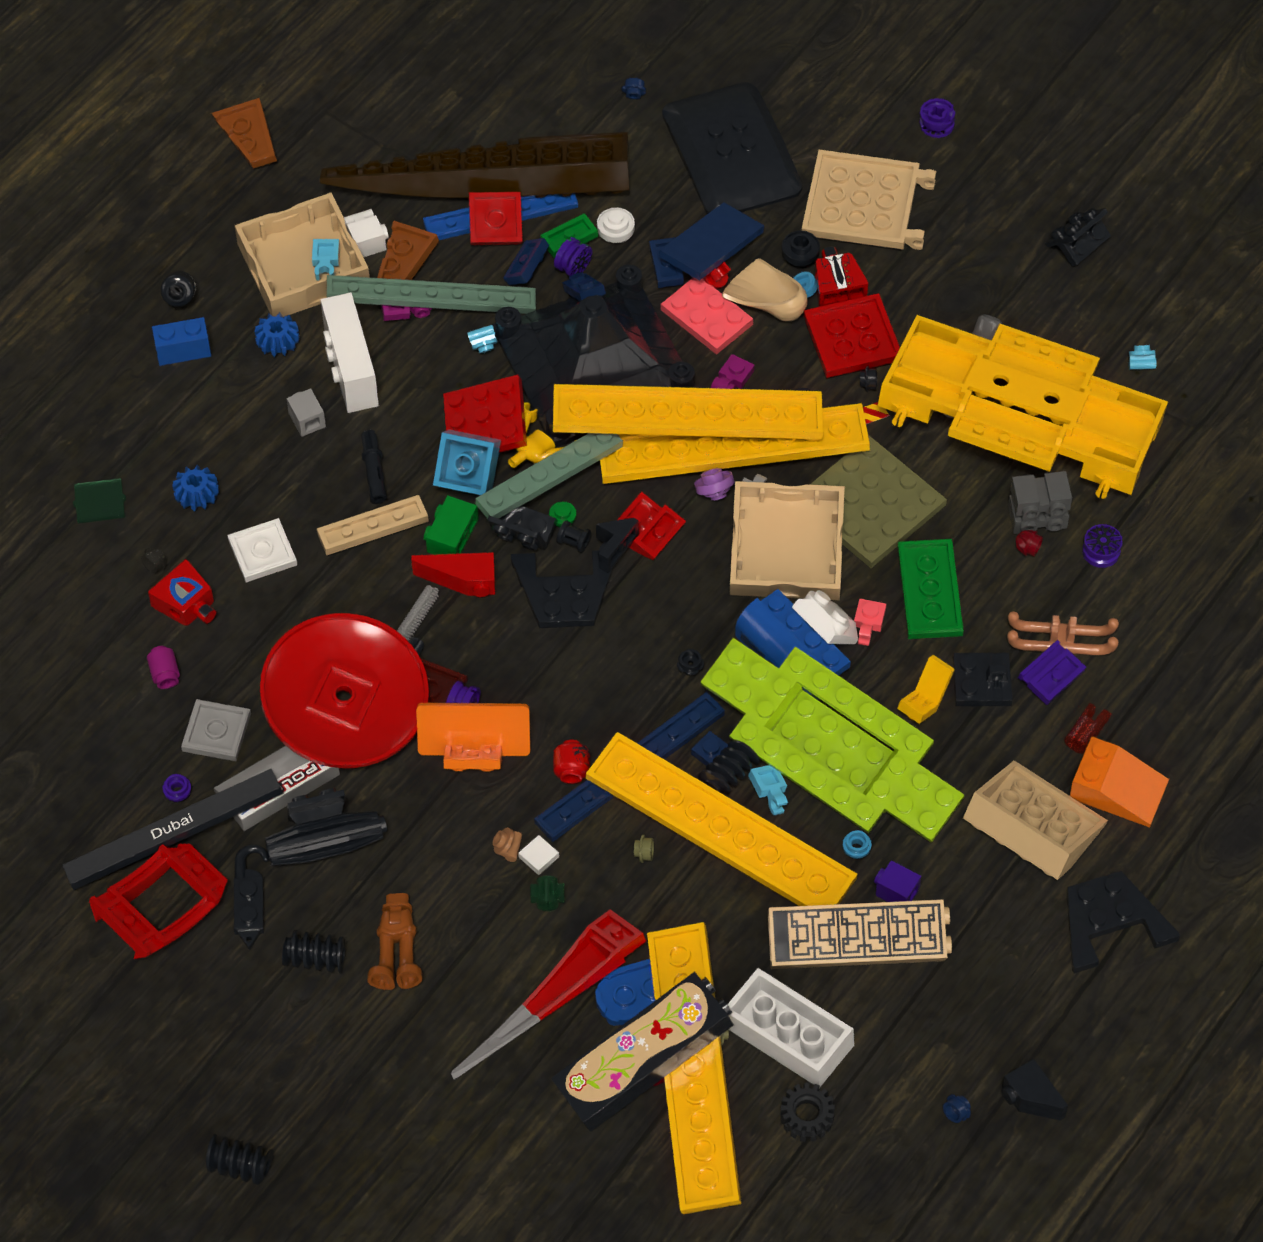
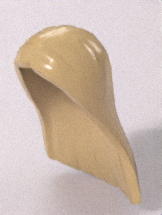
[722,259,807,321]

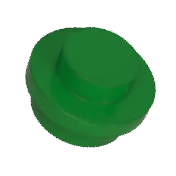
[549,502,576,527]

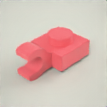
[854,599,886,646]

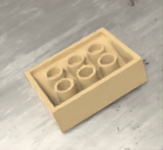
[963,761,1108,880]

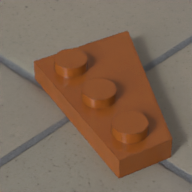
[212,98,277,168]
[377,221,439,280]

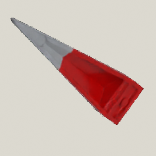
[451,910,646,1079]

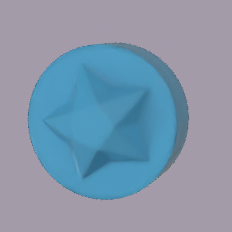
[793,272,817,298]

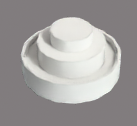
[597,208,635,243]

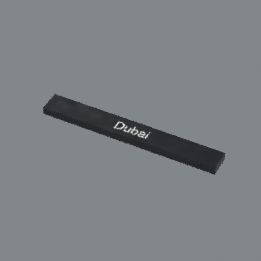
[62,768,283,890]

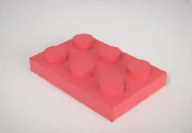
[661,278,753,355]

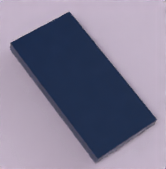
[659,202,764,281]

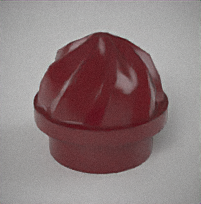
[1016,530,1043,557]

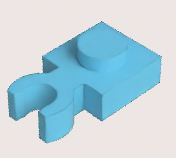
[312,239,340,281]

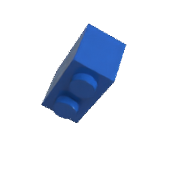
[152,317,211,366]

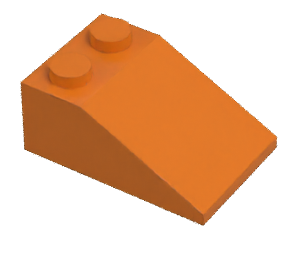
[1070,737,1169,827]

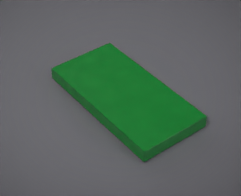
[897,539,964,639]

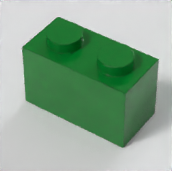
[424,495,478,555]

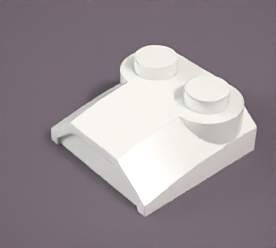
[792,590,858,644]

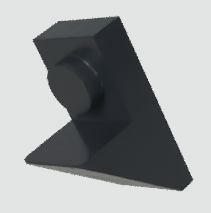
[596,518,639,573]

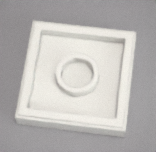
[227,518,297,582]

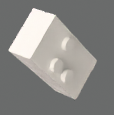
[321,293,379,413]
[727,968,854,1088]

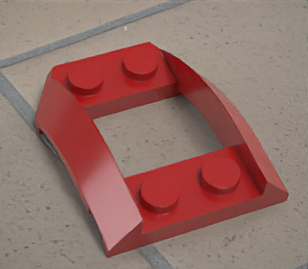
[89,844,228,959]

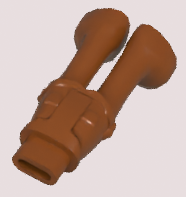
[367,893,422,990]

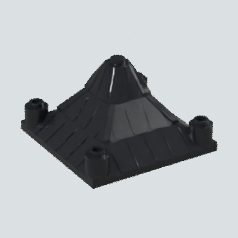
[492,264,698,448]

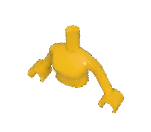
[508,402,576,468]

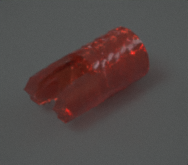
[1064,703,1112,754]

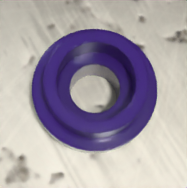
[163,774,191,802]

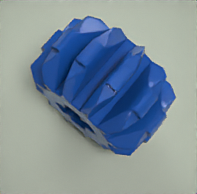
[255,312,299,357]
[172,465,219,512]

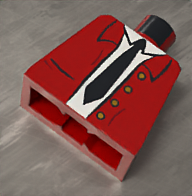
[815,247,868,307]

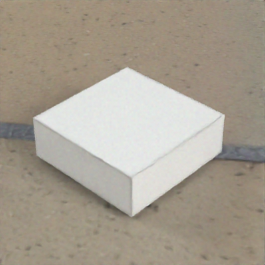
[518,835,559,875]

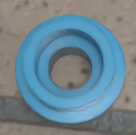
[843,830,871,858]

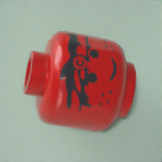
[553,739,590,784]

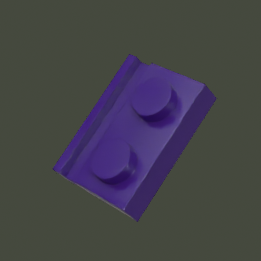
[1018,640,1086,705]

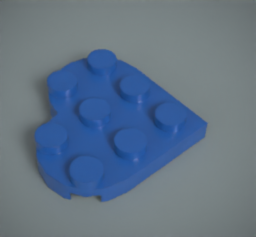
[595,959,655,1026]

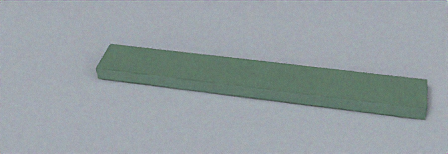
[326,275,536,314]

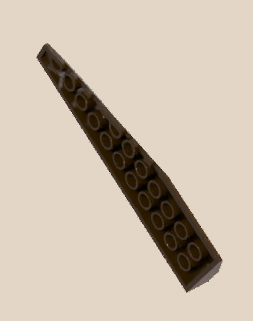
[320,132,629,198]

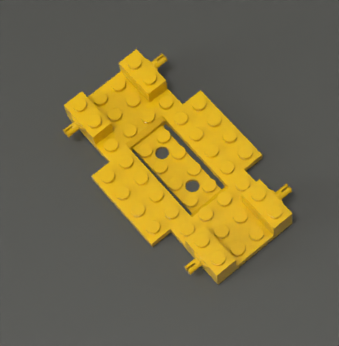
[878,315,1168,499]

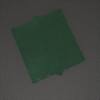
[73,478,126,524]

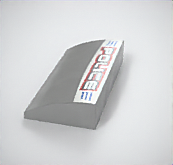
[214,746,340,831]

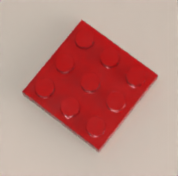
[804,293,900,378]
[443,375,527,453]

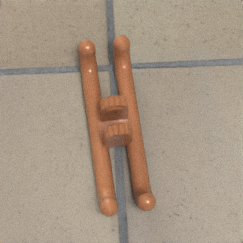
[1007,611,1119,655]

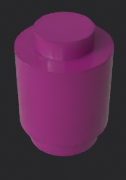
[146,646,180,689]

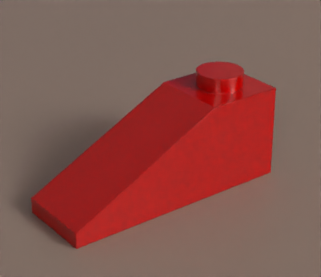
[411,552,495,597]

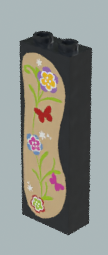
[551,971,734,1132]

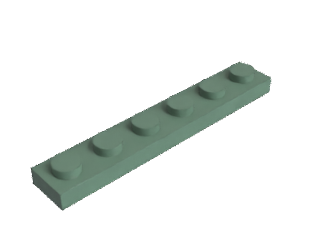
[476,433,623,519]

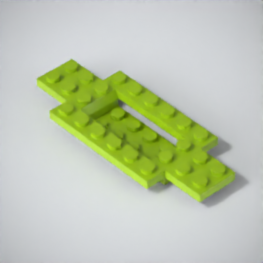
[700,638,964,843]

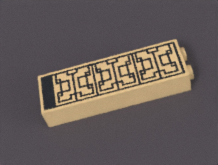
[767,900,952,969]

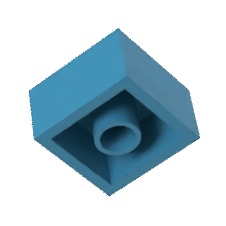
[433,430,501,495]

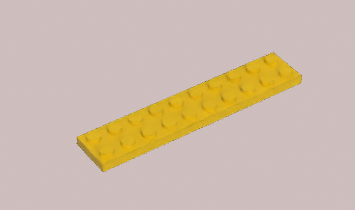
[553,384,823,439]
[600,403,870,484]
[586,732,858,906]
[647,922,742,1214]

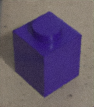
[874,860,921,902]

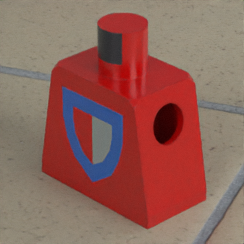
[148,559,216,626]

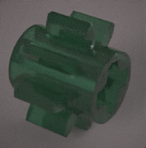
[530,875,565,911]

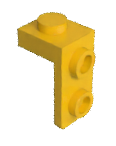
[897,655,954,724]

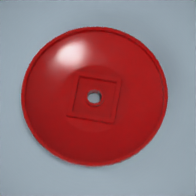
[260,613,429,768]

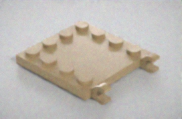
[802,150,936,250]

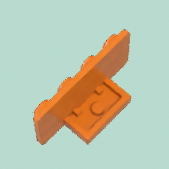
[416,703,530,771]

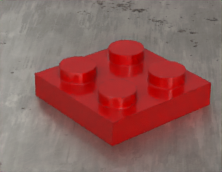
[469,192,522,245]

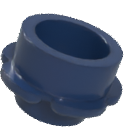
[622,78,646,99]
[943,1094,971,1123]

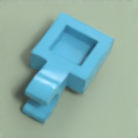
[748,765,788,815]

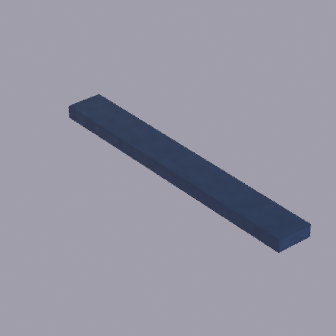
[534,692,725,842]

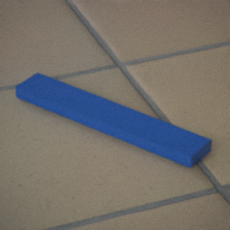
[423,193,578,240]

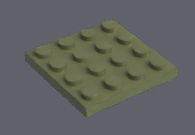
[810,436,947,568]

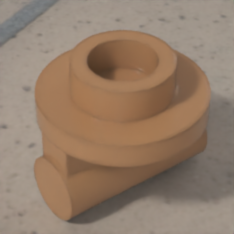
[493,828,522,862]

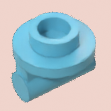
[467,325,498,353]
[1129,345,1156,370]

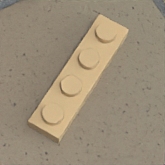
[317,495,429,556]

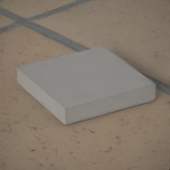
[181,699,251,761]

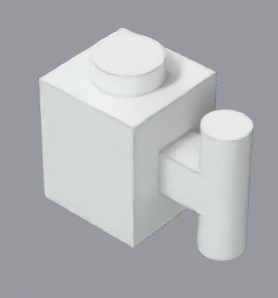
[344,209,389,257]

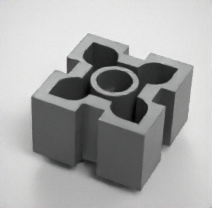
[1008,471,1072,534]

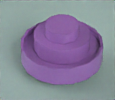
[694,468,735,500]

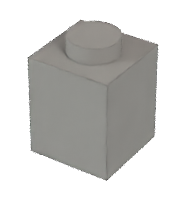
[286,388,326,437]

